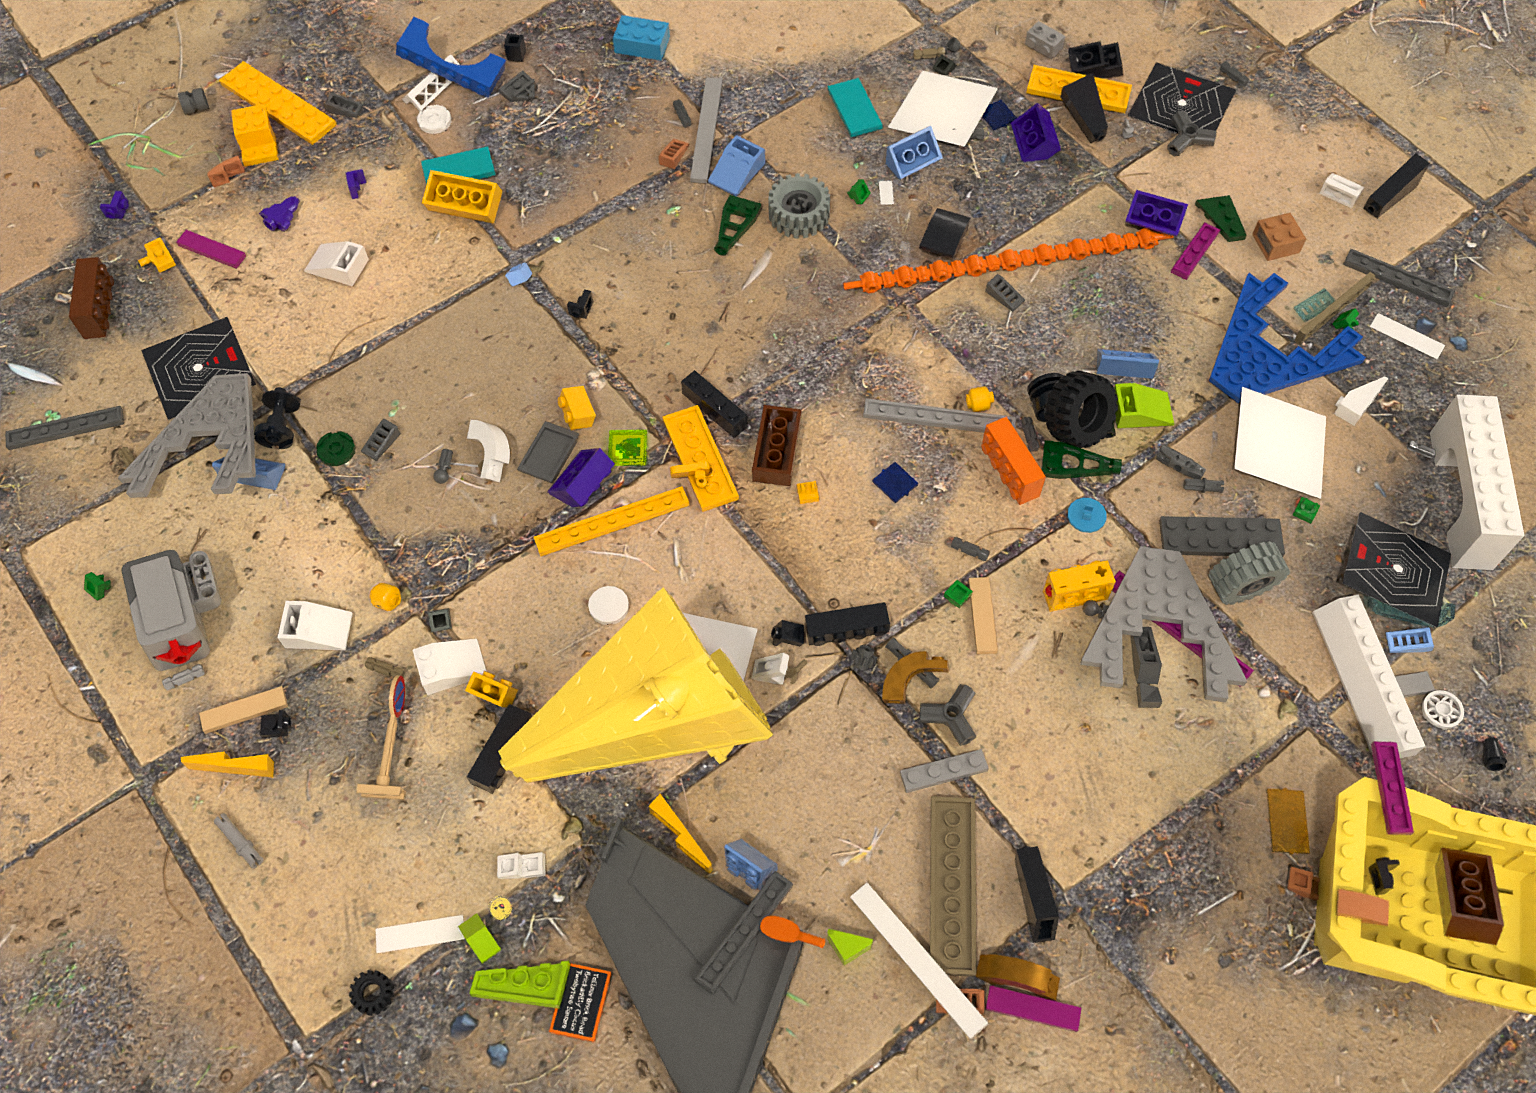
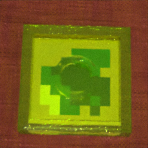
[608,430,648,466]

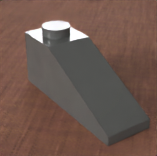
[1131,627,1162,685]

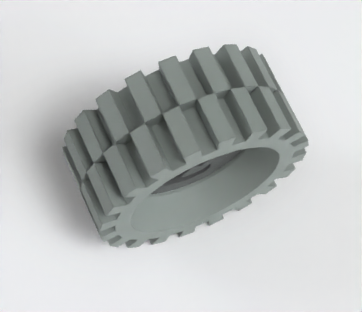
[768,173,830,239]
[1208,542,1290,605]

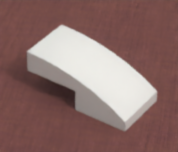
[497,852,545,879]

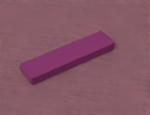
[1171,222,1220,280]
[176,230,246,269]
[1371,741,1414,835]
[985,986,1082,1032]

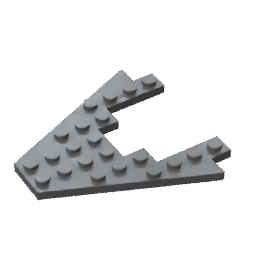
[118,373,256,498]
[1080,546,1247,702]

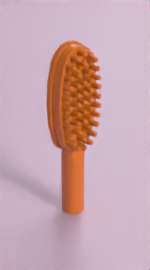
[760,916,825,948]

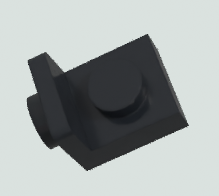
[567,289,593,319]
[771,620,804,647]
[260,710,292,738]
[1368,857,1400,895]

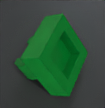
[847,179,871,205]
[1332,308,1359,330]
[1293,497,1320,524]
[84,572,111,601]
[944,580,973,609]

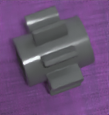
[850,645,878,671]

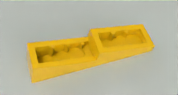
[181,752,274,778]
[648,794,713,874]

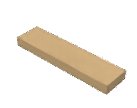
[968,577,998,654]
[199,686,288,734]

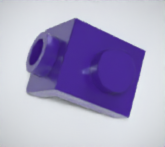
[100,191,129,219]

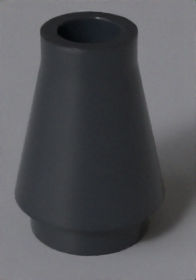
[1484,737,1507,771]

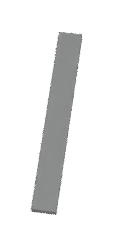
[690,77,723,183]
[863,398,1016,433]

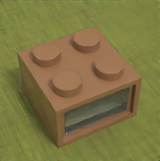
[1252,212,1306,261]

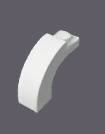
[467,420,510,482]

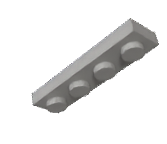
[900,749,989,793]

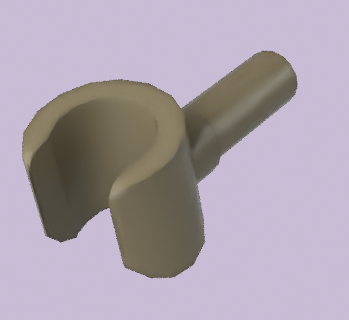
[784,659,807,684]

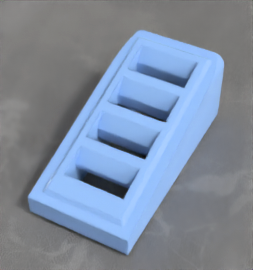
[1385,627,1434,653]

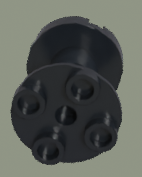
[254,387,301,449]

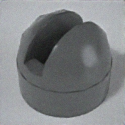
[946,37,961,52]

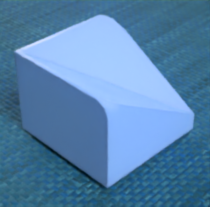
[505,262,532,286]

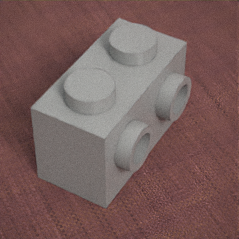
[1025,21,1065,59]

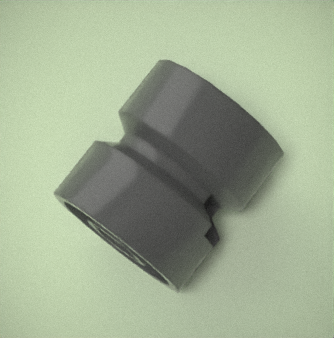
[178,87,209,115]

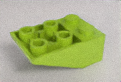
[1114,383,1174,428]

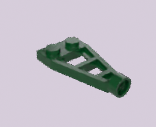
[714,195,762,256]
[1041,440,1122,479]

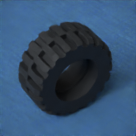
[1044,370,1118,448]

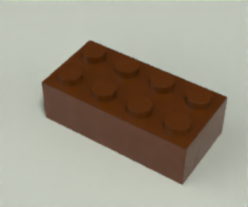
[69,257,114,339]
[752,405,802,487]
[1435,847,1504,945]

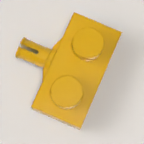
[138,238,176,272]

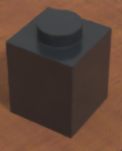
[504,33,526,62]

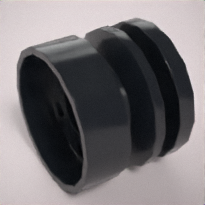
[1027,373,1064,422]

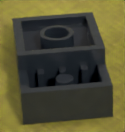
[1068,41,1124,78]
[919,208,971,259]

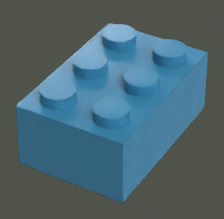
[613,15,670,61]

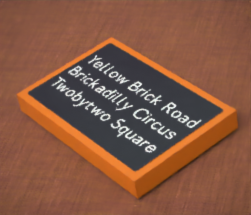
[549,963,612,1043]

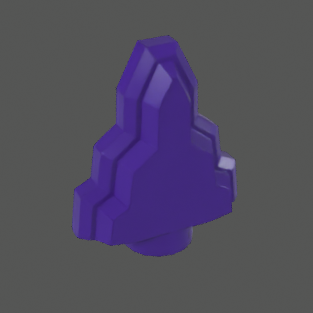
[259,196,300,232]

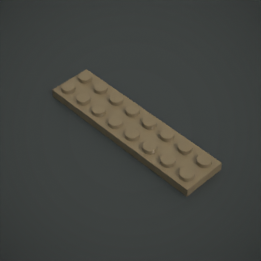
[930,796,976,977]

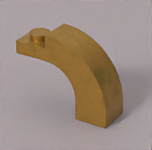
[882,651,949,704]
[976,954,1060,1001]

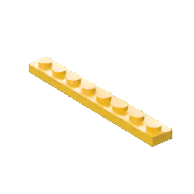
[534,486,689,557]

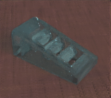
[1294,288,1335,322]

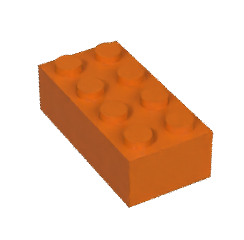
[981,416,1046,505]

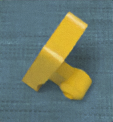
[670,461,710,489]

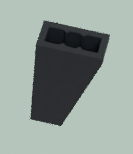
[1060,73,1108,144]
[1363,153,1430,219]
[1015,846,1059,943]

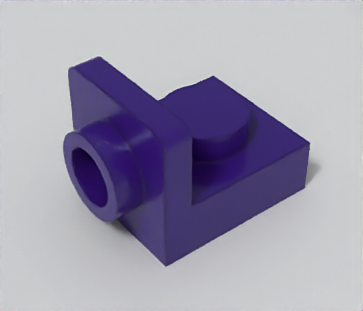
[345,169,367,199]

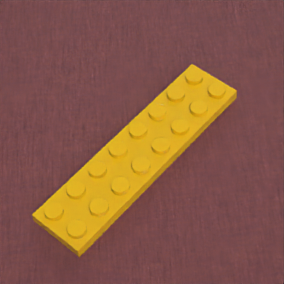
[219,61,337,145]

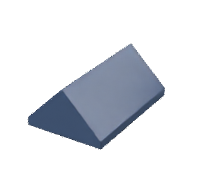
[886,126,943,179]
[1097,349,1159,379]
[212,457,285,490]

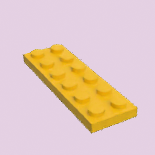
[1026,65,1132,113]
[662,405,739,512]

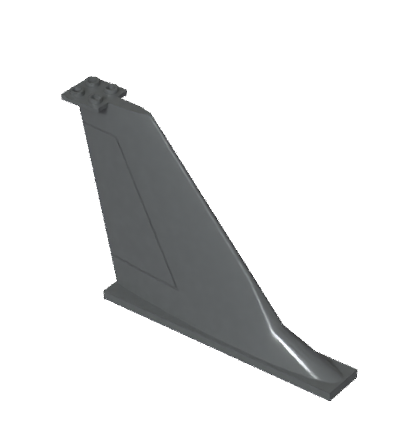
[586,817,805,1093]

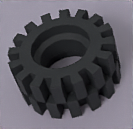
[349,970,395,1016]

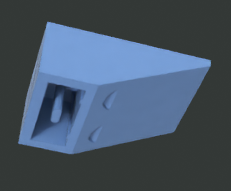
[708,135,765,197]
[724,839,777,890]

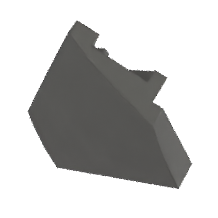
[499,71,535,102]

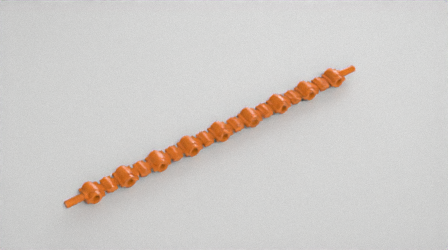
[843,228,1174,293]

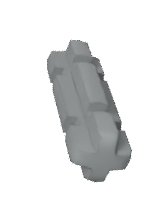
[162,664,205,690]

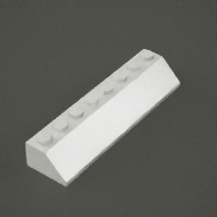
[1312,594,1425,758]

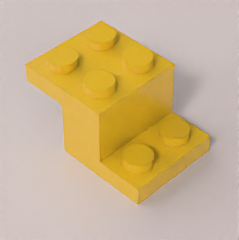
[231,104,279,167]

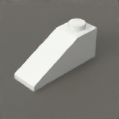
[1334,377,1388,426]

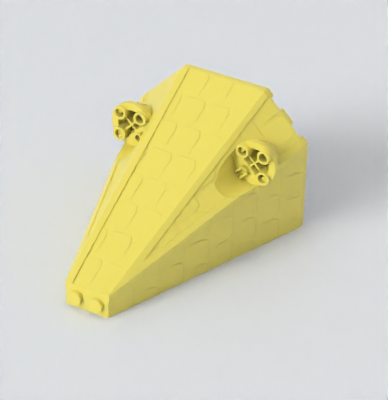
[498,587,773,783]

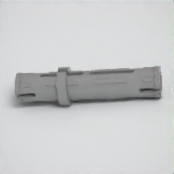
[214,813,263,869]

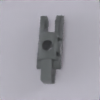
[1156,445,1206,479]

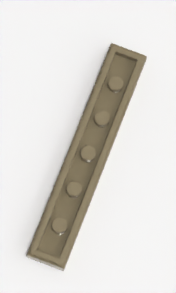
[1294,272,1375,345]

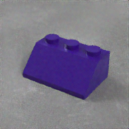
[1011,103,1061,162]
[1125,190,1188,237]
[547,448,615,507]

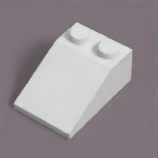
[413,639,486,695]

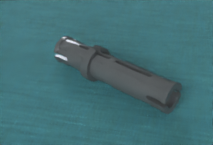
[885,638,940,689]

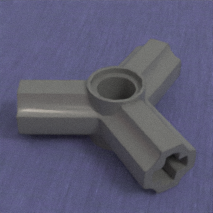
[1167,110,1217,157]
[919,684,976,746]

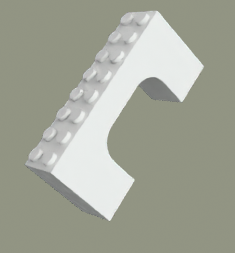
[1430,395,1524,570]

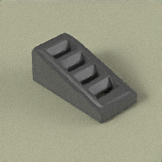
[325,92,363,118]
[985,274,1025,312]
[361,418,401,461]

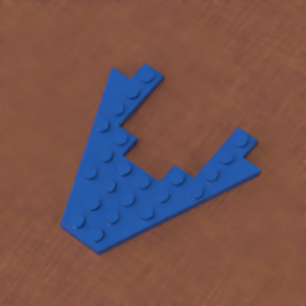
[1209,273,1366,403]

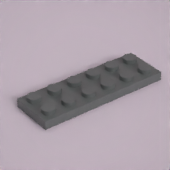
[1159,516,1285,557]

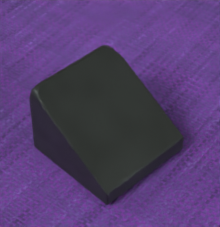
[932,54,957,76]
[428,608,452,632]

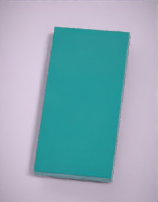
[827,78,883,137]
[421,146,496,185]

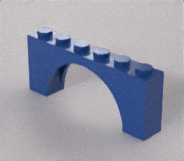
[396,17,506,98]

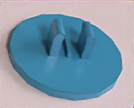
[1067,498,1107,533]

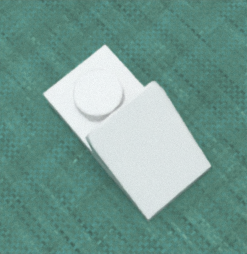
[751,653,789,685]

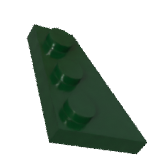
[1195,195,1247,242]

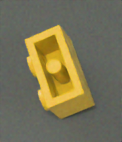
[558,386,596,430]
[465,671,518,708]

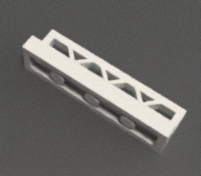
[402,54,460,111]

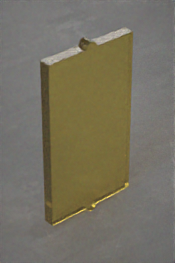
[1266,788,1310,855]

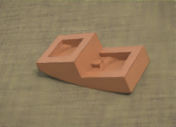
[207,156,245,187]
[1287,867,1320,901]
[1336,889,1389,926]

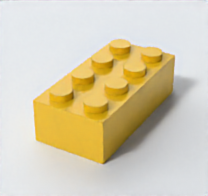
[422,170,503,224]

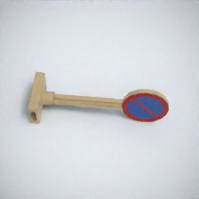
[356,675,406,800]

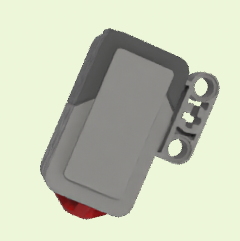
[122,550,221,671]

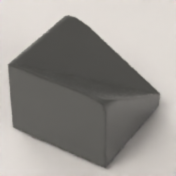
[1136,683,1162,708]

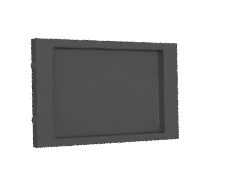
[517,421,579,483]

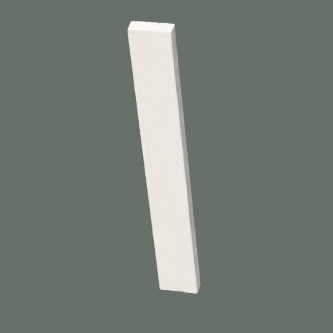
[850,883,988,1040]

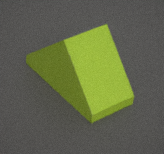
[458,913,501,964]
[827,929,873,966]

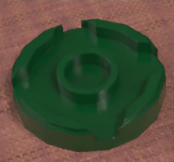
[316,431,356,466]

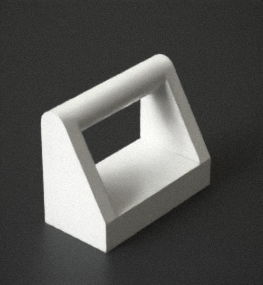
[1319,173,1365,208]

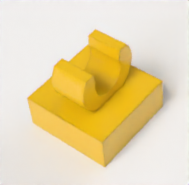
[796,481,819,504]

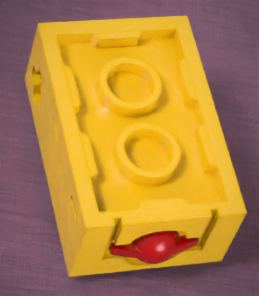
[1043,560,1116,612]

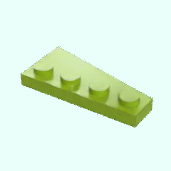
[469,961,571,1008]

